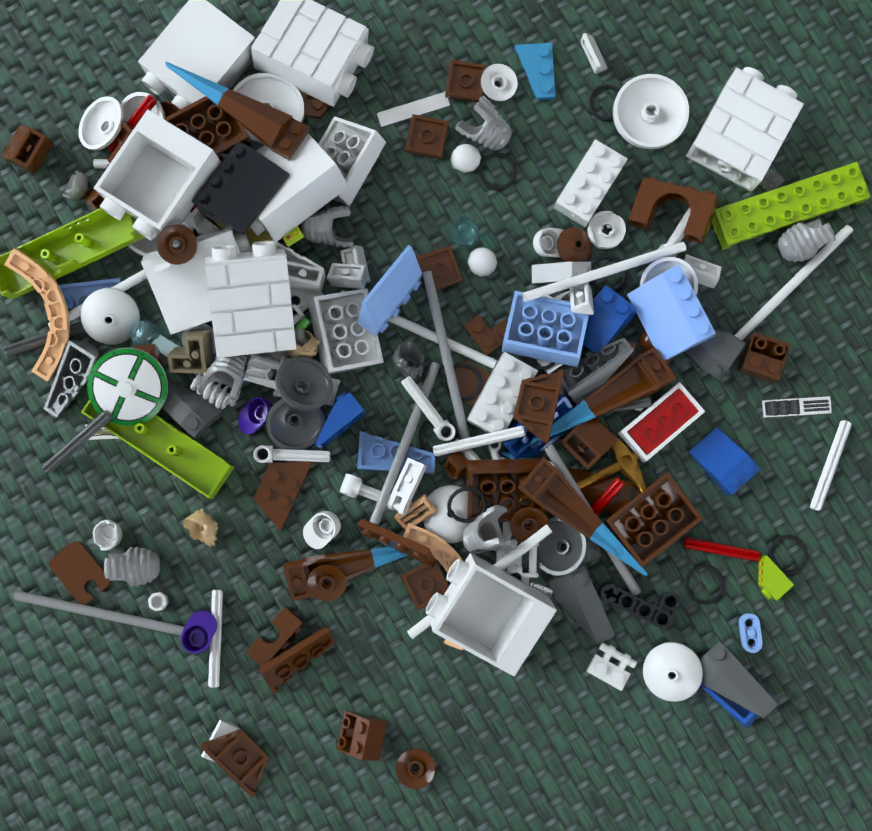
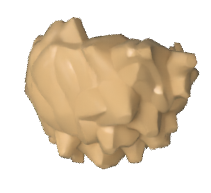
[286,331,320,358]
[183,508,218,547]

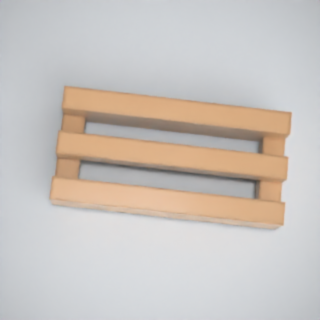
[394,494,437,530]

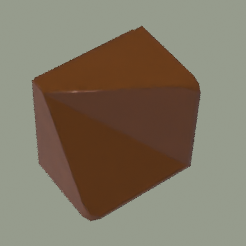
[444,452,467,481]

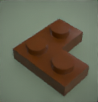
[464,315,508,356]

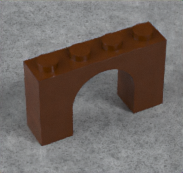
[628,177,718,244]

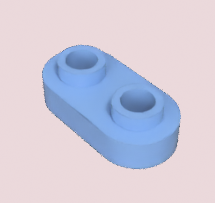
[738,613,763,653]

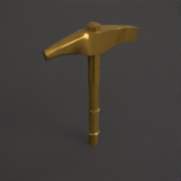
[576,432,646,494]

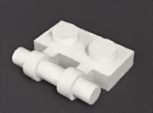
[586,642,637,691]

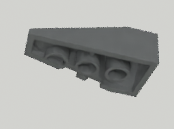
[685,330,746,380]
[554,338,634,405]
[44,340,99,418]
[162,379,224,439]
[547,565,615,644]
[700,641,779,719]

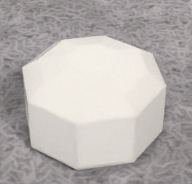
[148,592,169,611]

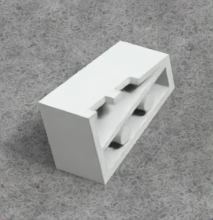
[272,239,326,294]

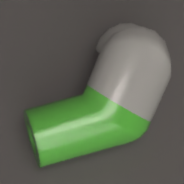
[294,316,311,346]

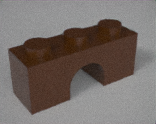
[246,606,304,666]

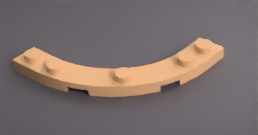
[4,248,70,382]
[403,523,464,650]

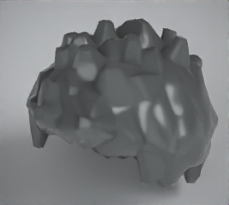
[393,341,424,379]

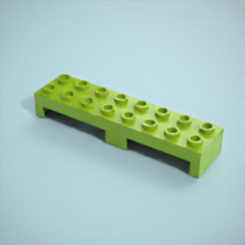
[712,162,871,250]
[0,208,145,300]
[81,400,235,499]

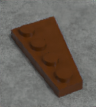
[358,519,437,568]
[258,626,335,695]

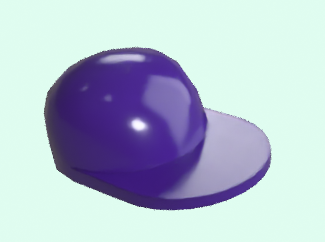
[238,397,273,434]
[181,611,217,654]

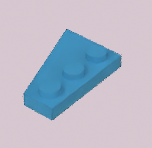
[514,43,556,100]

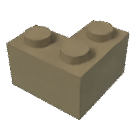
[167,329,214,374]

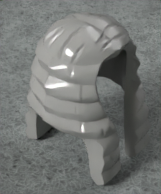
[455,96,512,150]
[301,205,354,248]
[778,217,836,262]
[197,355,248,407]
[463,505,518,554]
[104,547,160,587]

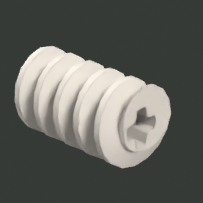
[191,373,231,409]

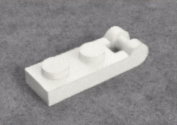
[387,458,427,516]

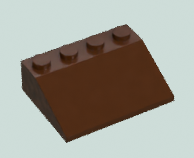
[164,96,250,155]
[466,458,545,522]
[606,472,703,567]

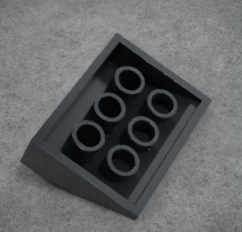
[192,142,290,235]

